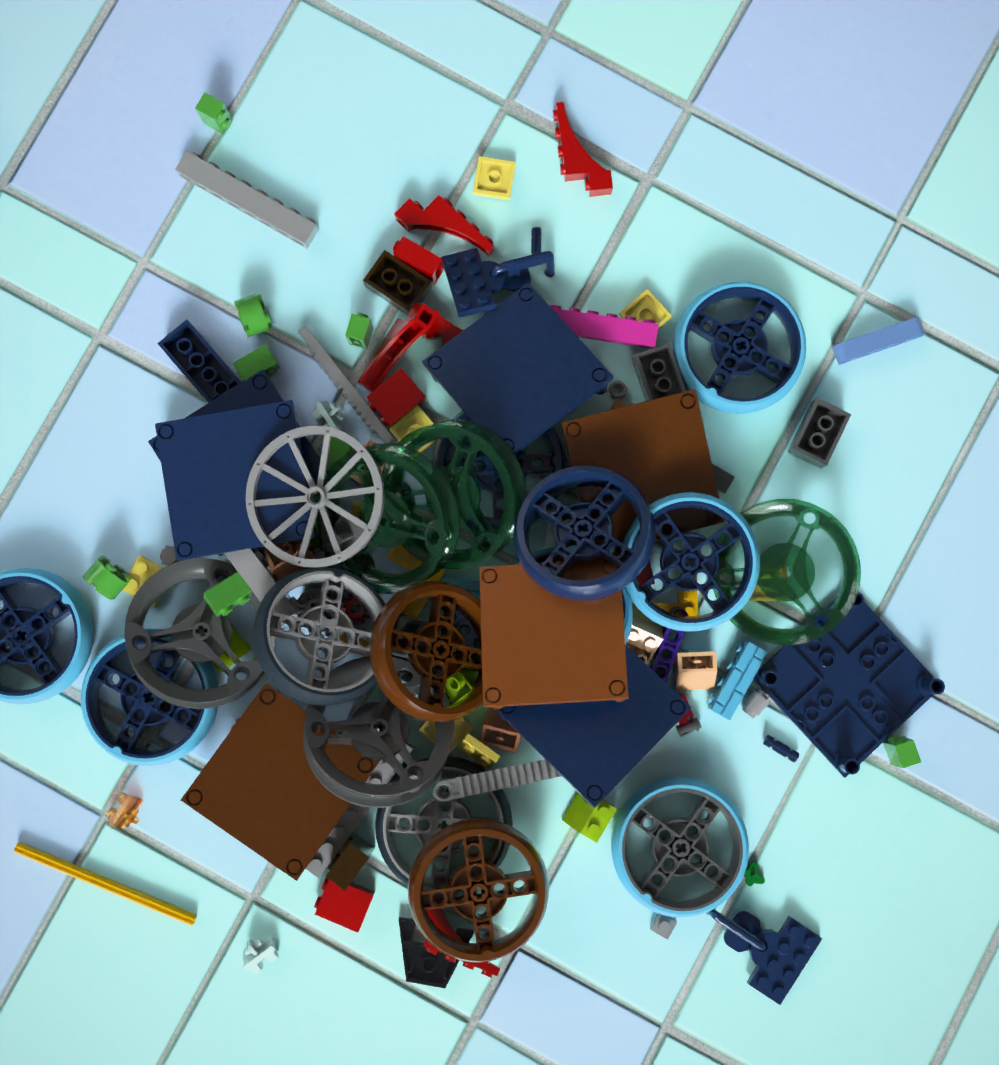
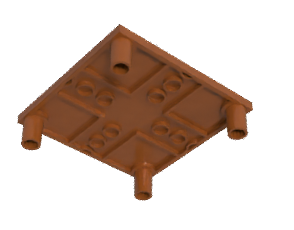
[479,558,629,709]

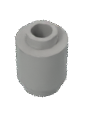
[742,690,770,719]

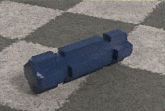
[531,227,542,254]
[763,735,799,763]

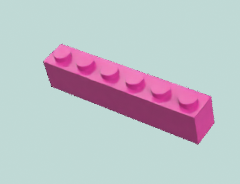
[550,305,659,349]

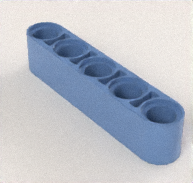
[832,317,925,365]

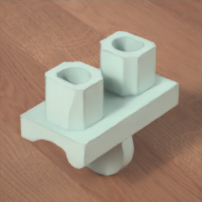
[311,401,346,431]
[242,936,279,974]

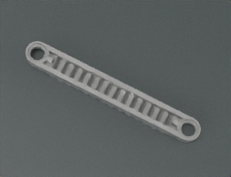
[298,326,397,450]
[433,759,562,802]

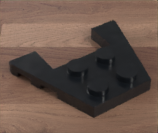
[398,917,474,989]

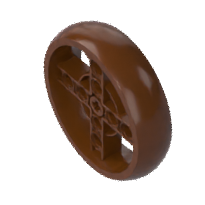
[369,581,483,722]
[407,818,549,962]

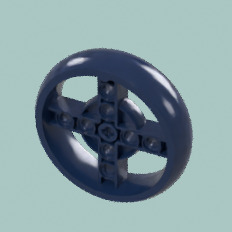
[433,411,567,532]
[513,465,656,601]

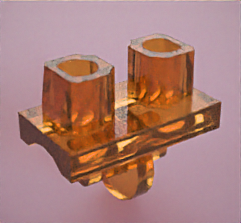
[106,792,143,829]

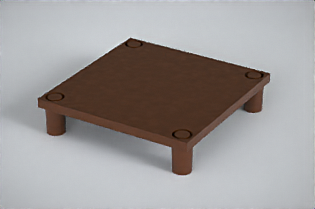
[561,389,725,545]
[180,683,379,881]

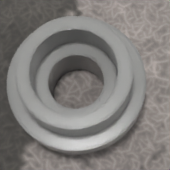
[608,381,627,400]

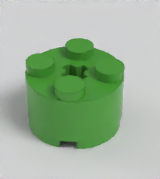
[234,294,272,338]
[83,555,131,600]

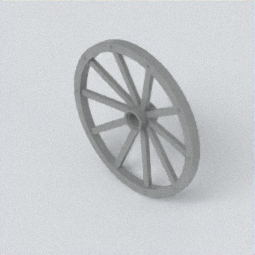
[246,426,385,567]

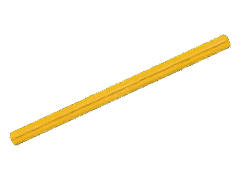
[14,842,197,926]

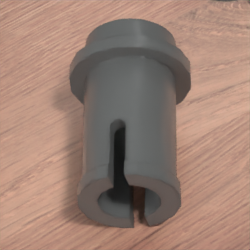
[676,717,702,737]

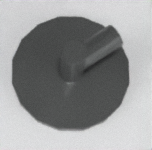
[329,516,367,552]

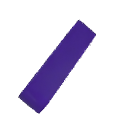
[650,606,688,683]

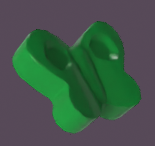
[744,861,765,886]

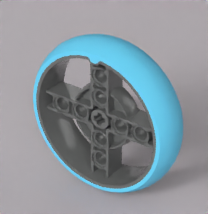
[611,777,749,917]

